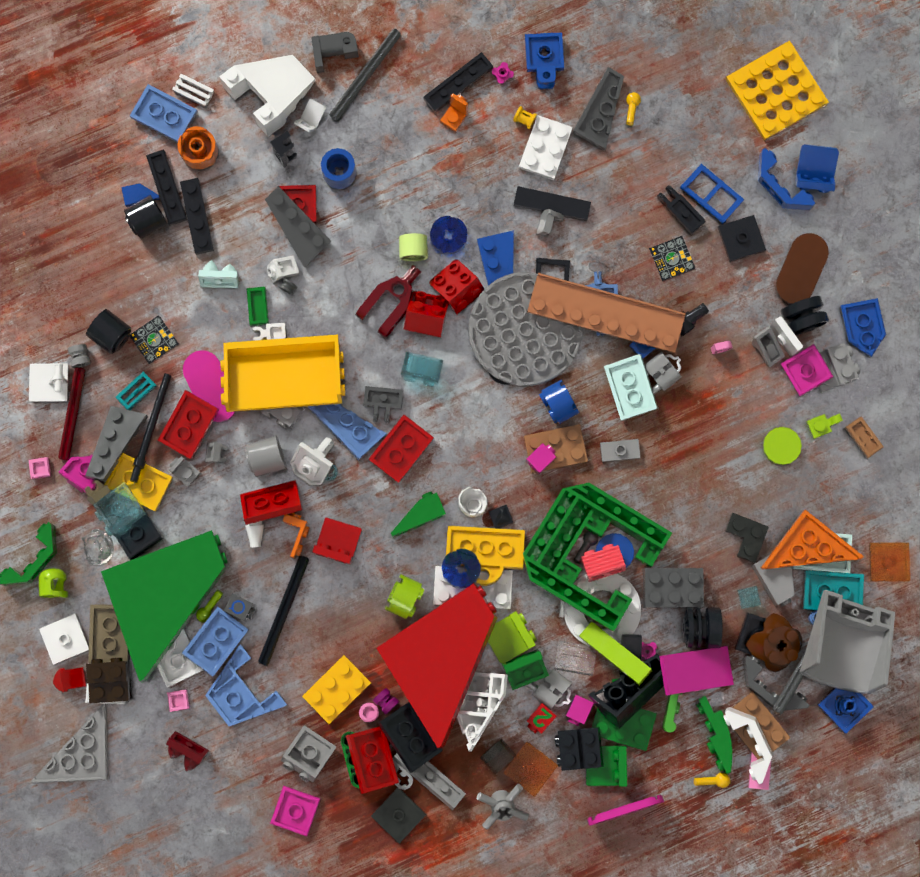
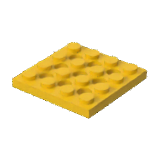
[725,40,829,141]

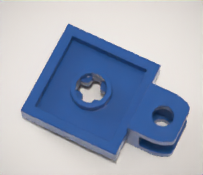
[525,32,564,89]

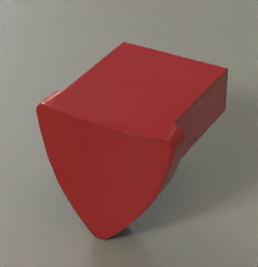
[53,667,86,692]

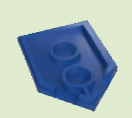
[840,298,886,357]

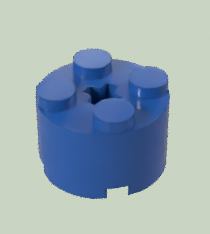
[539,379,580,424]

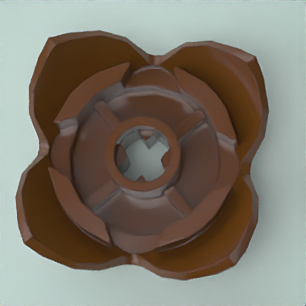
[746,613,802,672]

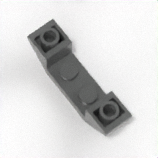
[742,655,810,711]

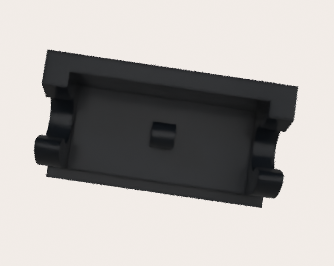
[270,131,297,168]

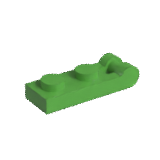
[662,693,682,732]

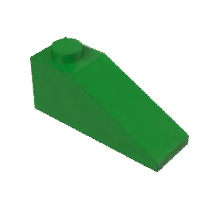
[391,491,446,538]

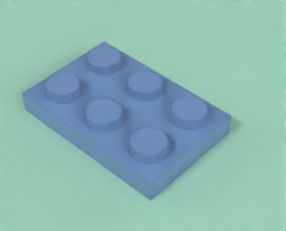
[130,84,198,143]
[182,606,249,677]

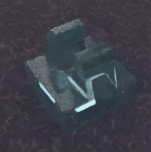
[737,586,761,609]

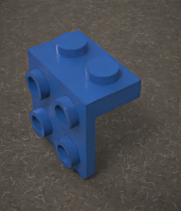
[795,144,839,193]

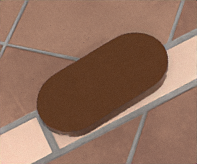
[775,233,829,305]

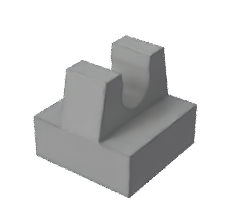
[205,442,228,463]

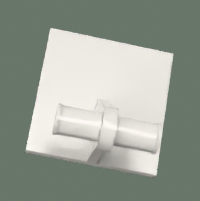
[29,363,69,402]

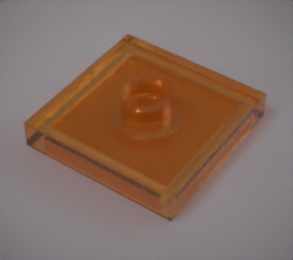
[869,543,910,582]
[503,741,558,797]

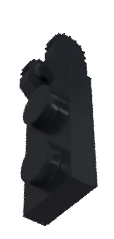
[657,185,706,235]

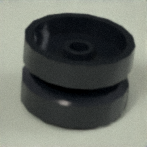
[780,296,829,335]

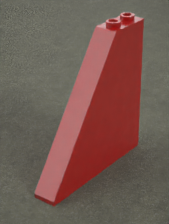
[376,583,498,748]

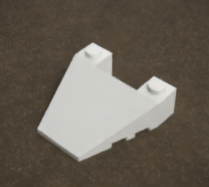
[219,55,316,137]

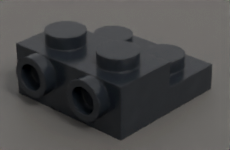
[555,727,604,771]

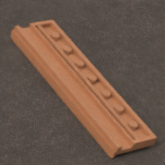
[527,273,686,353]

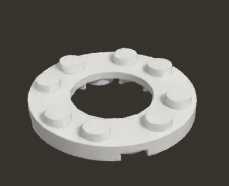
[564,574,641,647]

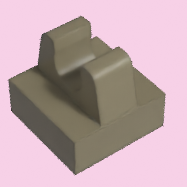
[85,480,111,504]

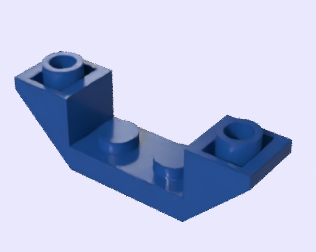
[758,148,816,210]

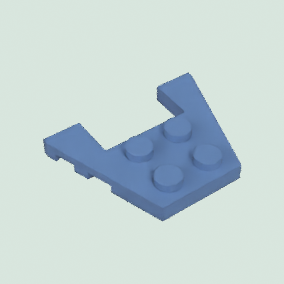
[205,644,287,727]

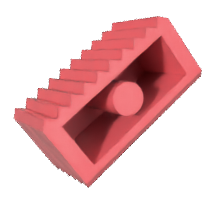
[581,544,626,582]

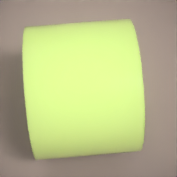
[399,233,428,262]

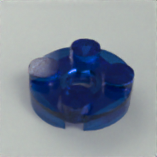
[430,216,467,255]
[442,549,481,589]

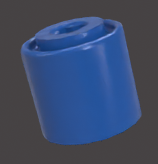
[321,148,356,189]

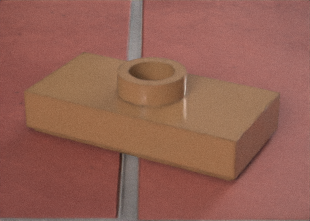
[845,416,884,459]

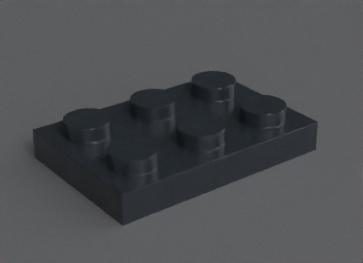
[378,702,443,773]

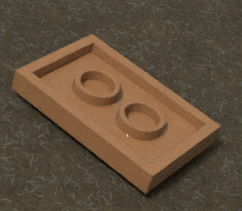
[524,424,588,474]
[723,691,790,759]

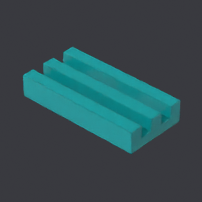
[115,371,157,410]

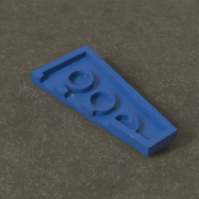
[477,230,514,286]

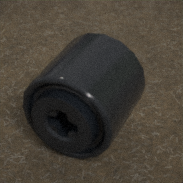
[124,195,168,239]
[86,309,131,354]

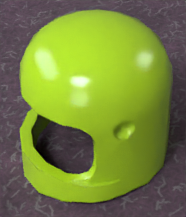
[39,568,68,598]

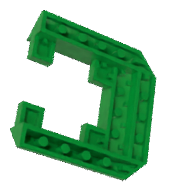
[523,483,672,632]

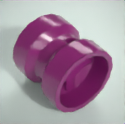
[372,688,400,715]

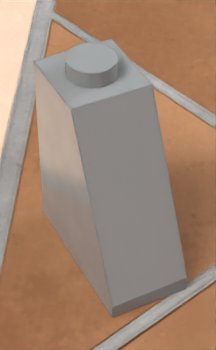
[751,556,795,607]

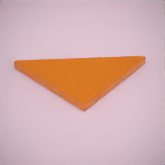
[760,510,864,570]

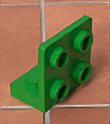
[586,746,627,787]

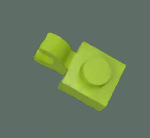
[806,414,843,439]

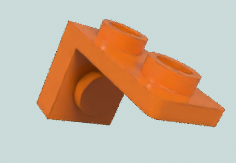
[440,93,468,133]

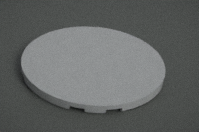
[468,272,583,386]

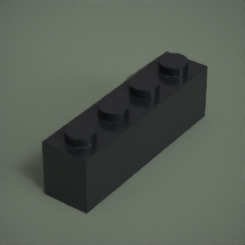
[588,654,664,729]

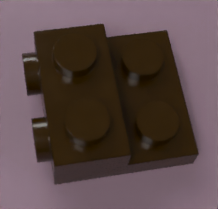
[86,658,130,704]

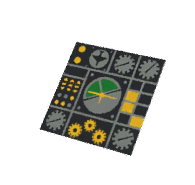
[649,236,695,281]
[130,315,179,364]

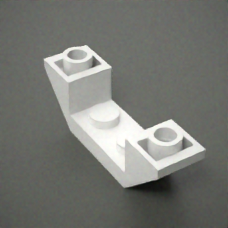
[724,707,773,784]

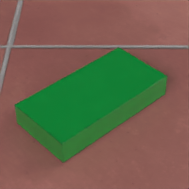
[246,287,269,327]

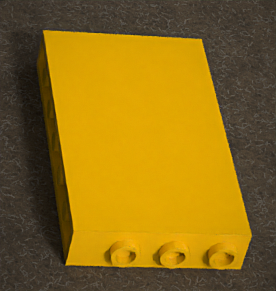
[220,334,346,412]

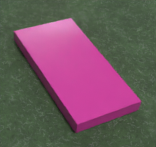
[659,646,734,695]

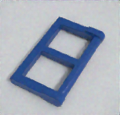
[680,163,744,224]

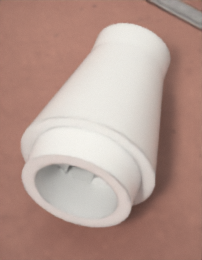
[245,521,264,547]

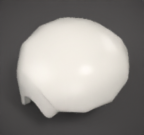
[458,487,488,517]

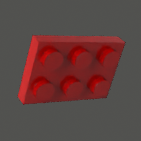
[158,390,219,459]
[368,415,434,483]
[240,480,302,525]
[346,726,399,794]

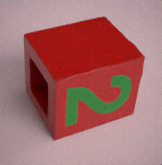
[526,703,556,734]

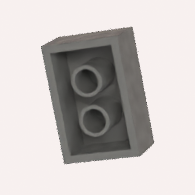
[643,568,704,608]

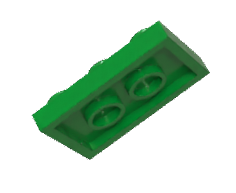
[591,708,657,751]

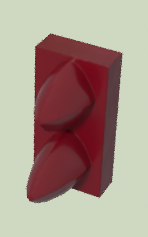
[166,731,209,772]

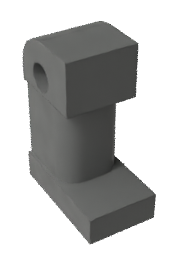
[311,32,359,73]

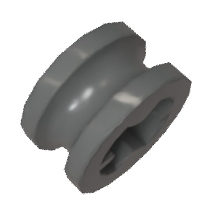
[278,278,298,295]

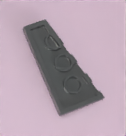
[572,67,624,150]
[265,186,331,267]
[85,406,148,482]

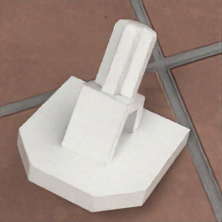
[290,437,334,485]

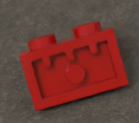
[312,518,362,565]

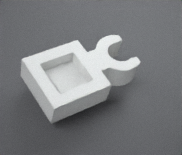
[253,323,286,341]

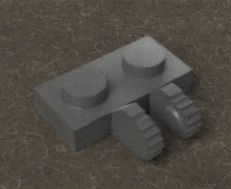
[363,386,403,423]

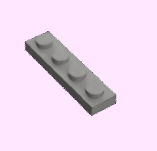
[393,754,466,810]

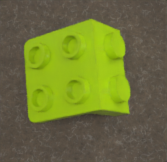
[488,611,537,664]

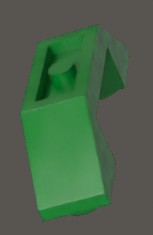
[0,522,57,586]

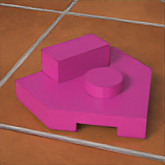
[59,455,101,493]

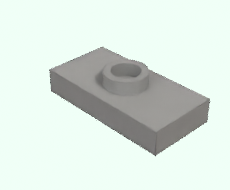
[600,439,640,462]

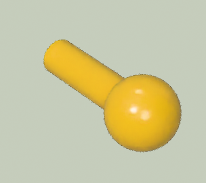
[626,92,641,126]
[694,772,730,788]

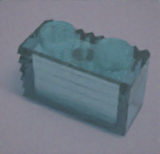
[401,352,443,387]

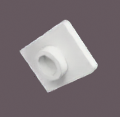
[294,99,326,132]

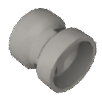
[68,344,91,368]

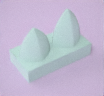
[198,260,239,288]

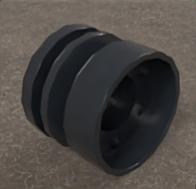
[682,607,723,648]

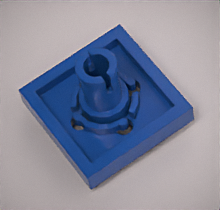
[817,688,874,734]

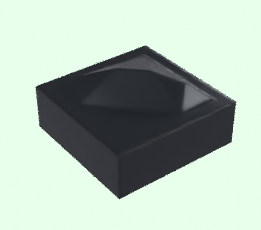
[488,505,513,529]

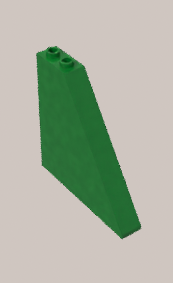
[101,530,228,683]

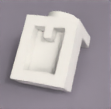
[267,255,299,283]

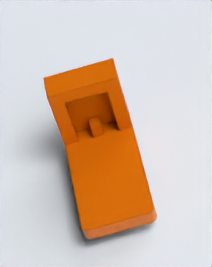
[282,513,310,559]

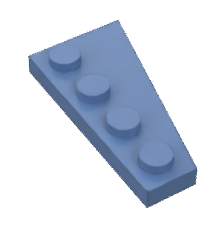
[307,404,387,460]

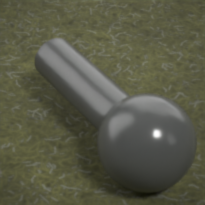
[573,531,599,564]

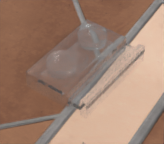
[554,641,596,676]

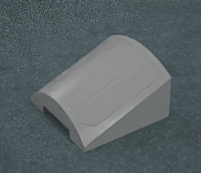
[799,590,895,694]

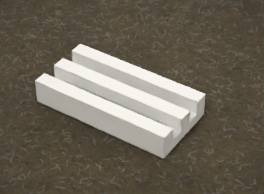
[172,74,215,108]

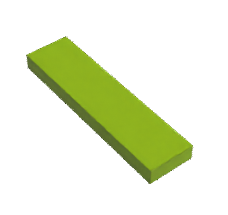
[579,621,652,686]

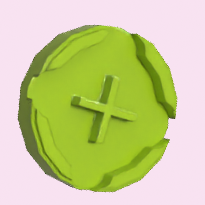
[763,427,802,465]

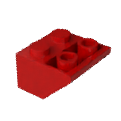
[403,291,449,338]

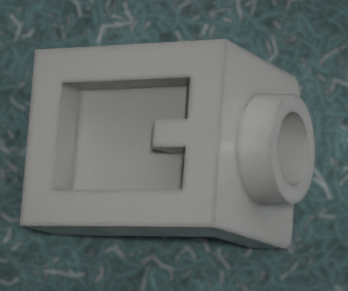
[169,456,201,488]

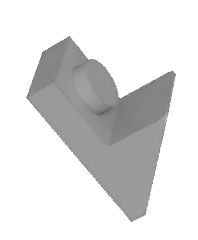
[752,327,785,367]

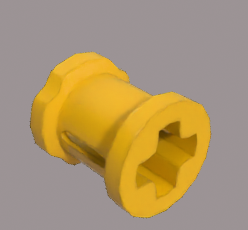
[513,106,537,129]

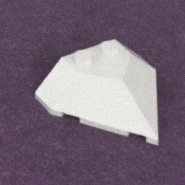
[457,672,508,752]

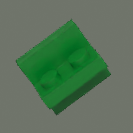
[502,649,549,690]

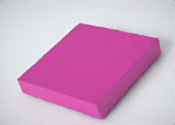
[781,344,834,396]
[270,786,321,836]

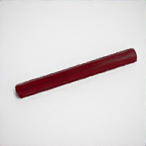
[58,367,86,461]

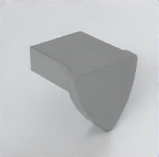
[536,209,564,236]

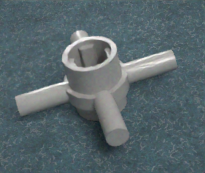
[477,784,529,830]

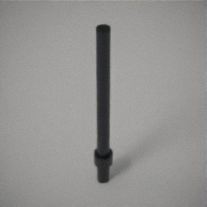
[130,373,171,483]

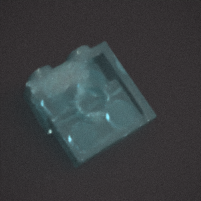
[93,482,146,538]

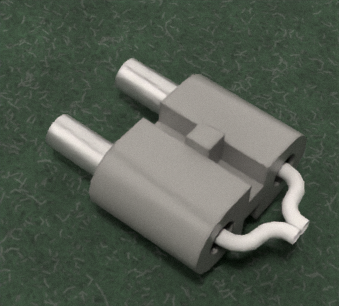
[645,351,682,395]
[526,668,572,710]

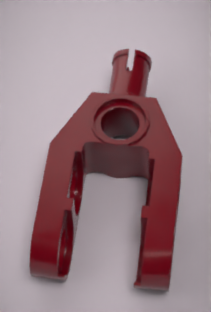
[355,265,421,338]

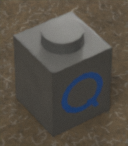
[223,593,256,622]

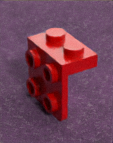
[429,259,484,314]

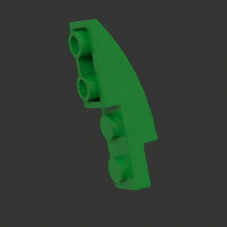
[695,696,732,774]

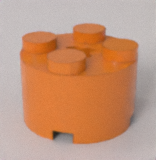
[177,126,218,169]

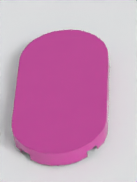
[183,350,235,423]
[587,794,664,826]

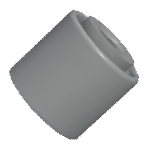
[245,436,286,477]

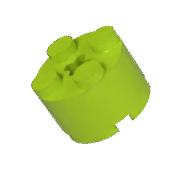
[384,574,425,619]

